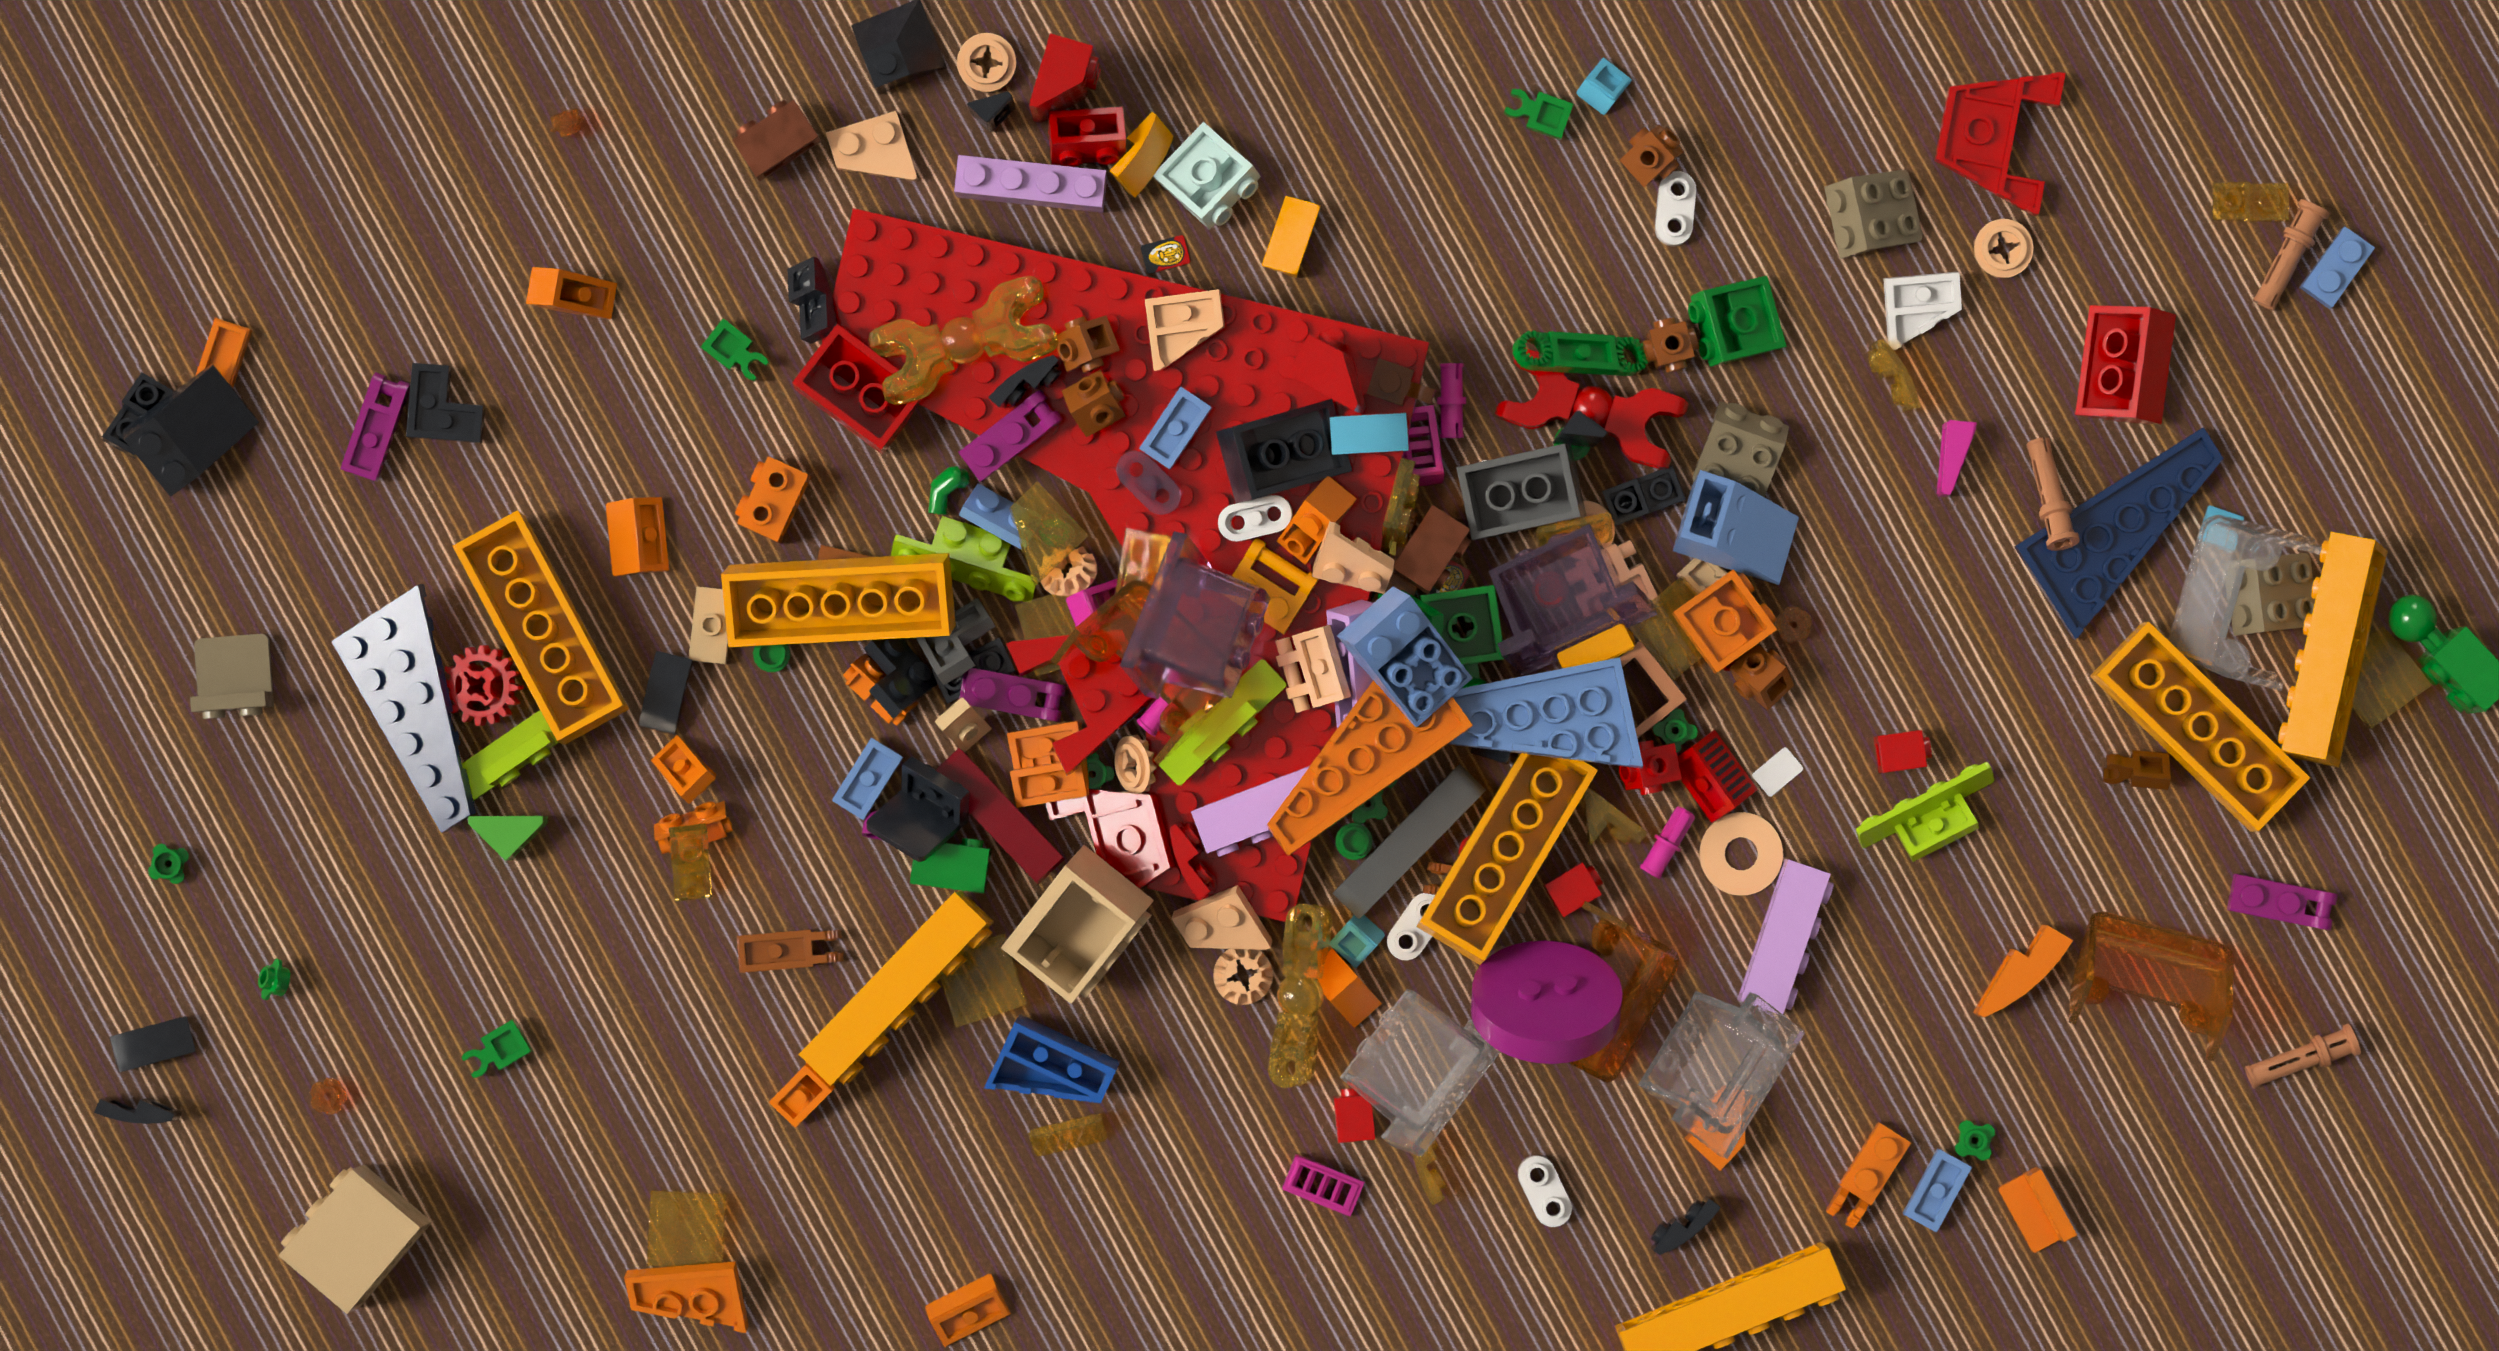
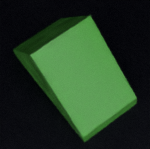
[468,816,548,861]

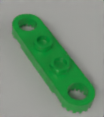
[1513,330,1648,376]

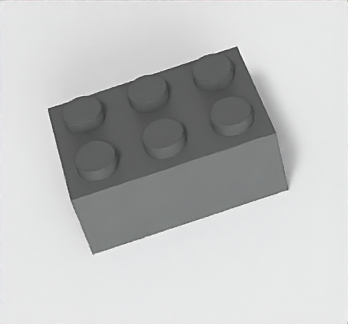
[1456,444,1587,540]

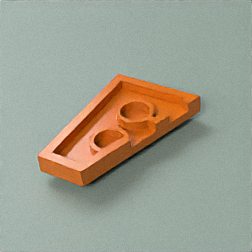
[624,1261,749,1333]

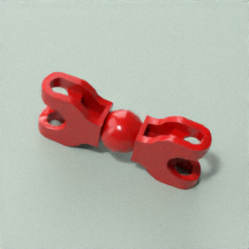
[1494,349,1689,470]

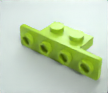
[891,516,1037,603]
[1155,659,1287,785]
[462,710,559,801]
[1856,762,1994,862]

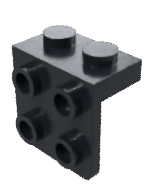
[866,756,970,862]

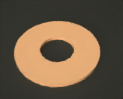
[1699,812,1783,895]

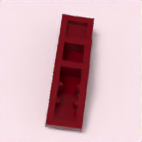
[936,748,1065,885]

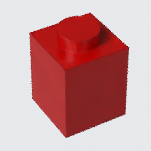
[1873,730,1932,773]
[1543,862,1603,917]
[1333,1087,1375,1143]

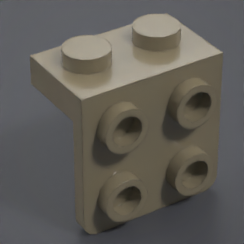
[1824,170,1923,259]
[1693,401,1789,497]
[2224,553,2316,636]
[190,634,274,719]

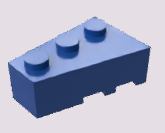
[984,1014,1121,1103]

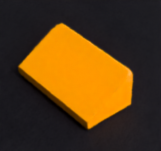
[1262,196,1321,278]
[1557,623,1635,668]

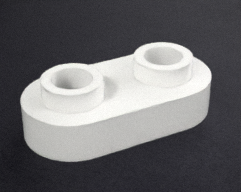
[1655,171,1696,246]
[1218,495,1293,541]
[1387,893,1435,960]
[1518,1155,1572,1227]

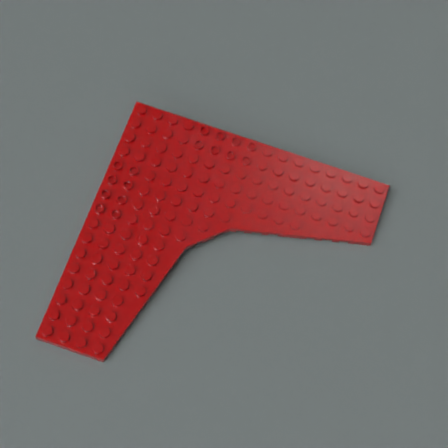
[822,208,1430,924]

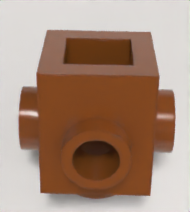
[1619,124,1685,187]
[1053,315,1120,373]
[1643,317,1699,373]
[1062,369,1125,437]
[1730,644,1794,710]

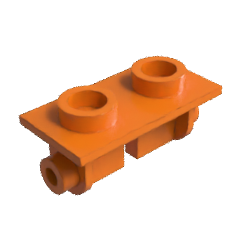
[843,653,919,726]
[654,801,733,855]

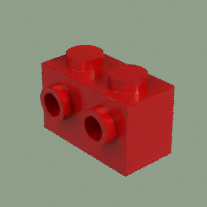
[1048,106,1126,167]

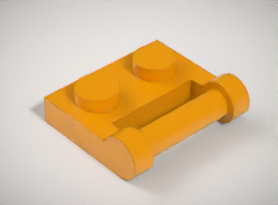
[1221,537,1319,634]

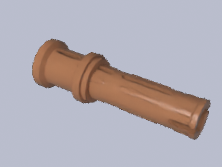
[2253,199,2330,311]
[2026,438,2080,551]
[2245,1023,2361,1089]

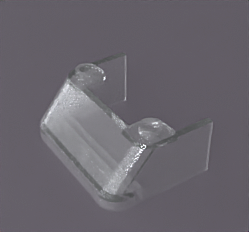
[2169,515,2322,691]

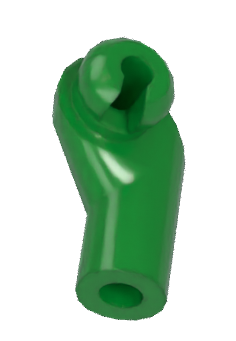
[928,466,970,515]

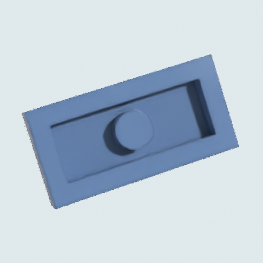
[2299,226,2375,309]
[1139,387,1213,470]
[959,483,1042,551]
[832,738,904,820]
[1902,1148,1972,1232]

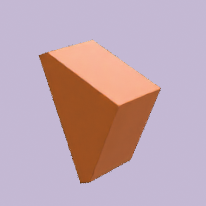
[1305,948,1382,1028]

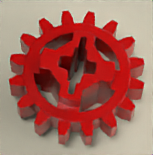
[444,645,524,726]

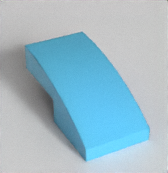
[1330,413,1409,455]

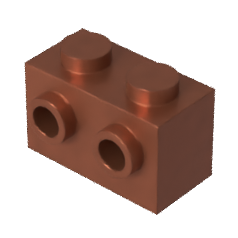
[732,100,821,182]
[1393,505,1471,594]

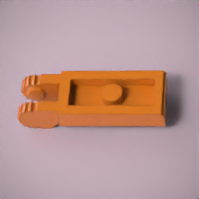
[1826,1122,1911,1229]

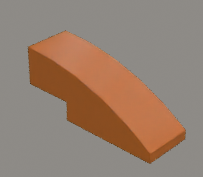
[1973,925,2073,1017]

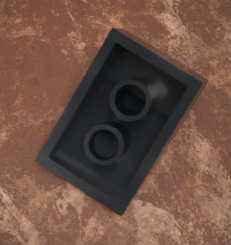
[123,363,259,497]
[1216,399,1352,503]

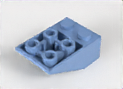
[1673,470,1799,585]
[1337,587,1472,727]

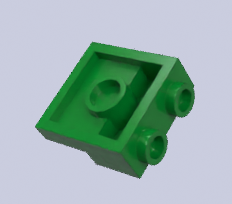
[1688,275,1787,367]

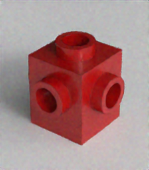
[1619,740,1682,795]

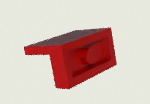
[1677,729,1758,823]

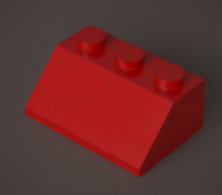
[1029,33,1101,123]
[2075,305,2176,425]
[792,324,927,455]
[1287,332,1366,414]

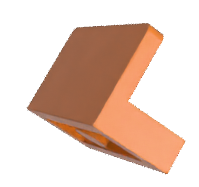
[606,497,669,576]
[1998,1167,2077,1253]

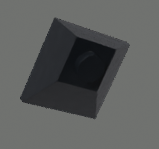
[851,0,947,95]

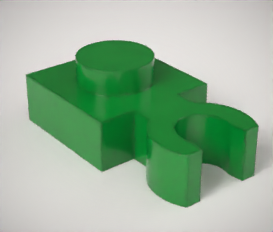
[1504,89,1574,140]
[701,318,770,382]
[461,1019,533,1078]

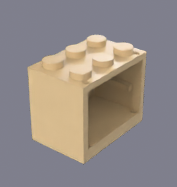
[1001,845,1154,1004]
[278,1165,432,1314]

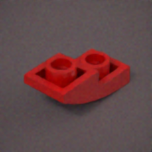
[1170,822,1214,900]

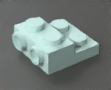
[1153,122,1261,230]

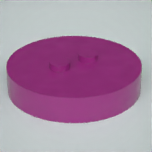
[1471,941,1622,1064]

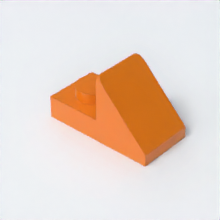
[651,735,716,804]
[769,1063,836,1128]

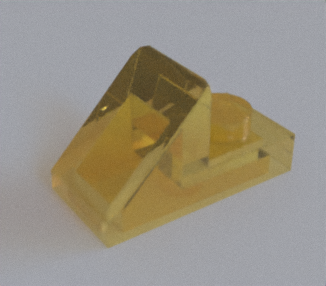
[1582,787,1648,845]

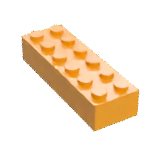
[452,510,629,745]
[2278,532,2388,768]
[721,553,956,647]
[2090,621,2310,832]
[1416,753,1598,965]
[798,891,994,1086]
[1615,1242,1846,1351]

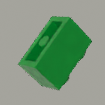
[910,838,991,893]

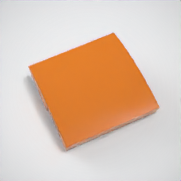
[1007,719,1089,808]

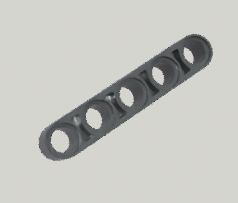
[1332,764,1486,919]

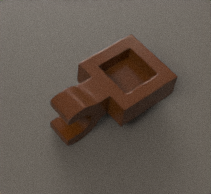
[1366,358,1436,406]
[2103,750,2171,790]

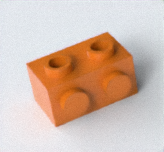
[735,456,812,544]

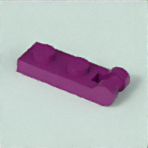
[340,372,410,482]
[958,389,1063,482]
[959,668,1066,722]
[2227,874,2338,931]

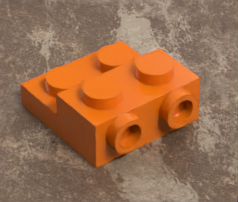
[1672,569,1777,674]

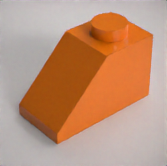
[526,267,617,319]

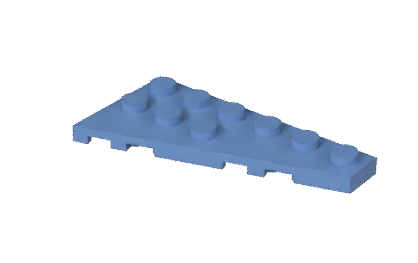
[1449,657,1643,768]

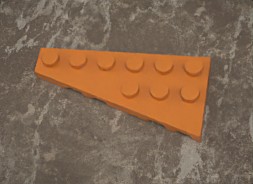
[1266,680,1473,856]

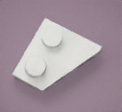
[1883,272,1962,350]

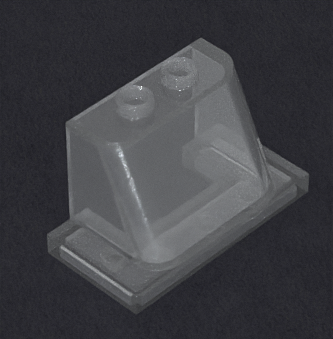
[1340,989,1500,1157]
[1638,991,1805,1159]

